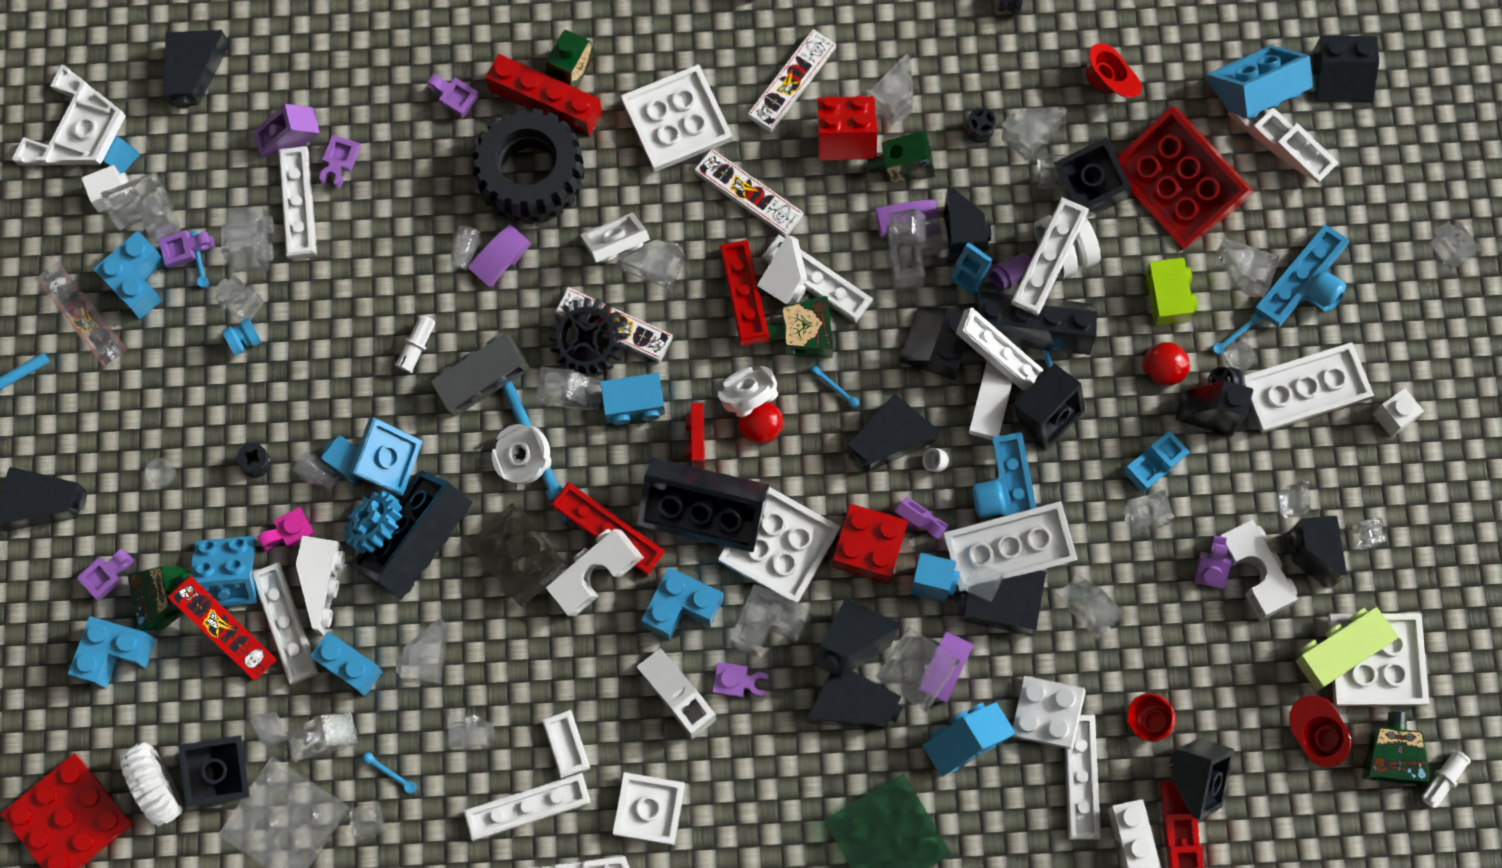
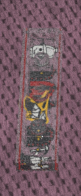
[35,261,127,367]

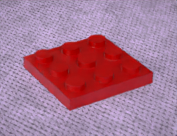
[0,753,133,868]

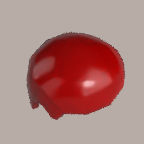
[1142,342,1190,387]
[738,402,784,445]
[1127,693,1176,742]

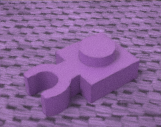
[319,135,361,189]
[895,497,949,539]
[713,662,768,698]

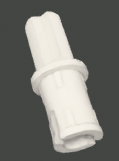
[395,316,435,373]
[1421,750,1471,808]

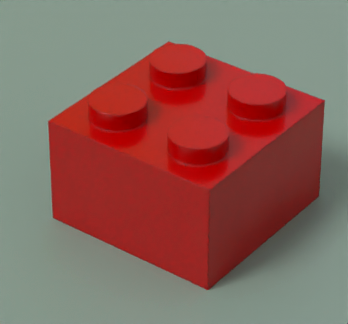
[817,95,878,160]
[832,503,908,585]

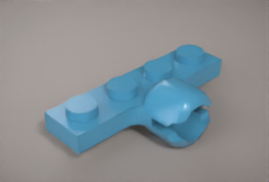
[1255,224,1349,328]
[972,432,1037,518]

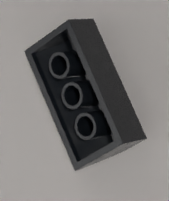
[975,291,1097,355]
[637,458,769,553]
[350,470,473,600]

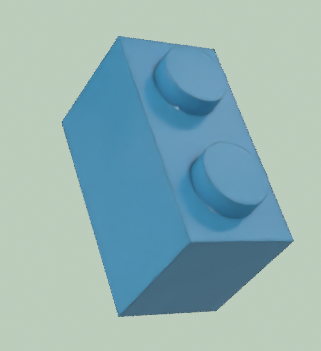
[600,372,665,425]
[910,553,960,603]
[310,631,383,696]

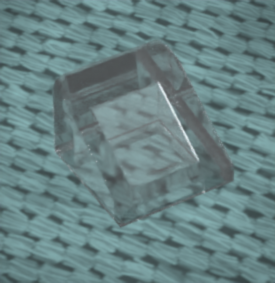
[1038,154,1067,189]
[890,208,926,243]
[1279,481,1311,517]
[963,561,1005,601]
[250,712,289,748]
[348,801,387,840]

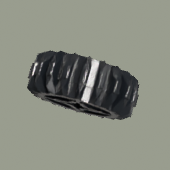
[548,297,628,377]

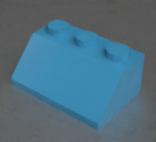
[1206,45,1313,118]

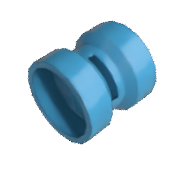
[222,317,262,356]

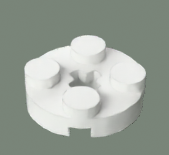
[718,366,778,417]
[491,424,551,484]

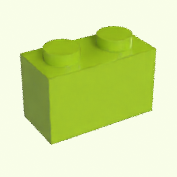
[1145,258,1197,326]

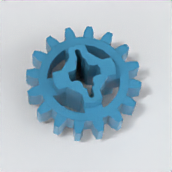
[343,490,402,554]

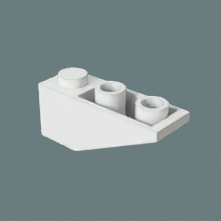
[296,536,346,635]
[637,648,716,739]

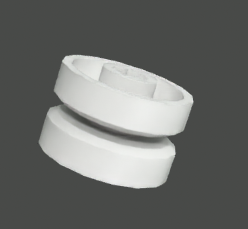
[1034,216,1101,279]

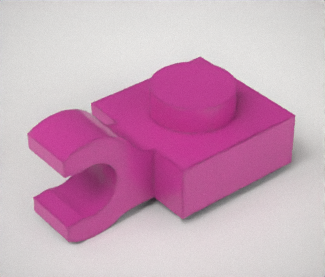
[257,507,315,551]

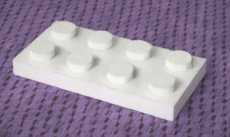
[1244,342,1374,433]
[944,501,1078,591]

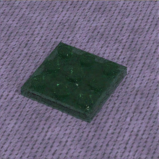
[823,773,952,868]

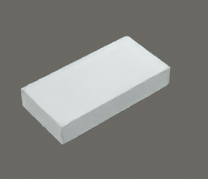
[542,710,591,779]

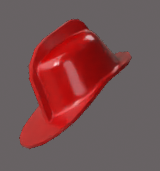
[1085,43,1142,98]
[1289,695,1351,767]

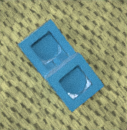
[950,242,992,296]
[1122,431,1190,493]

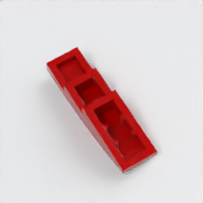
[1159,781,1204,868]

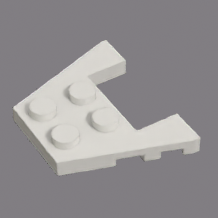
[12,64,126,165]

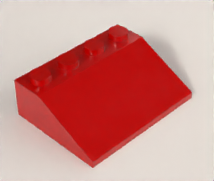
[1117,106,1255,250]

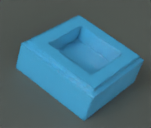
[102,135,140,174]

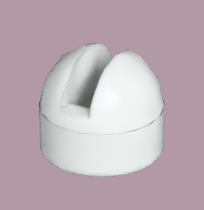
[922,448,949,472]

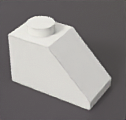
[757,235,807,304]

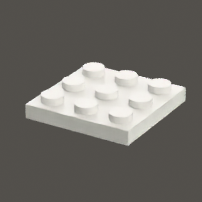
[621,65,733,173]
[718,487,841,606]
[1327,613,1429,706]

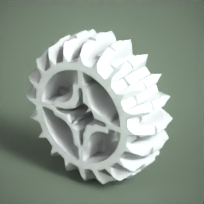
[120,742,183,826]

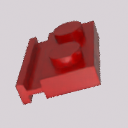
[685,403,705,469]

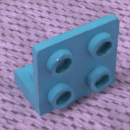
[190,536,258,606]

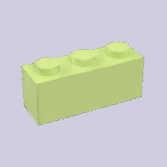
[1295,607,1399,691]

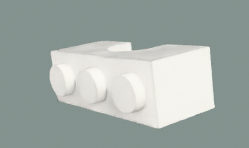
[1221,520,1298,621]
[546,529,644,616]
[1107,799,1161,868]

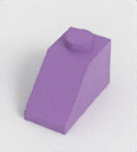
[254,104,319,156]

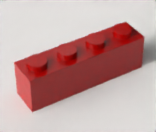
[485,53,602,136]

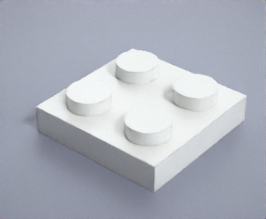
[580,212,650,262]
[1012,676,1086,750]
[613,772,685,846]

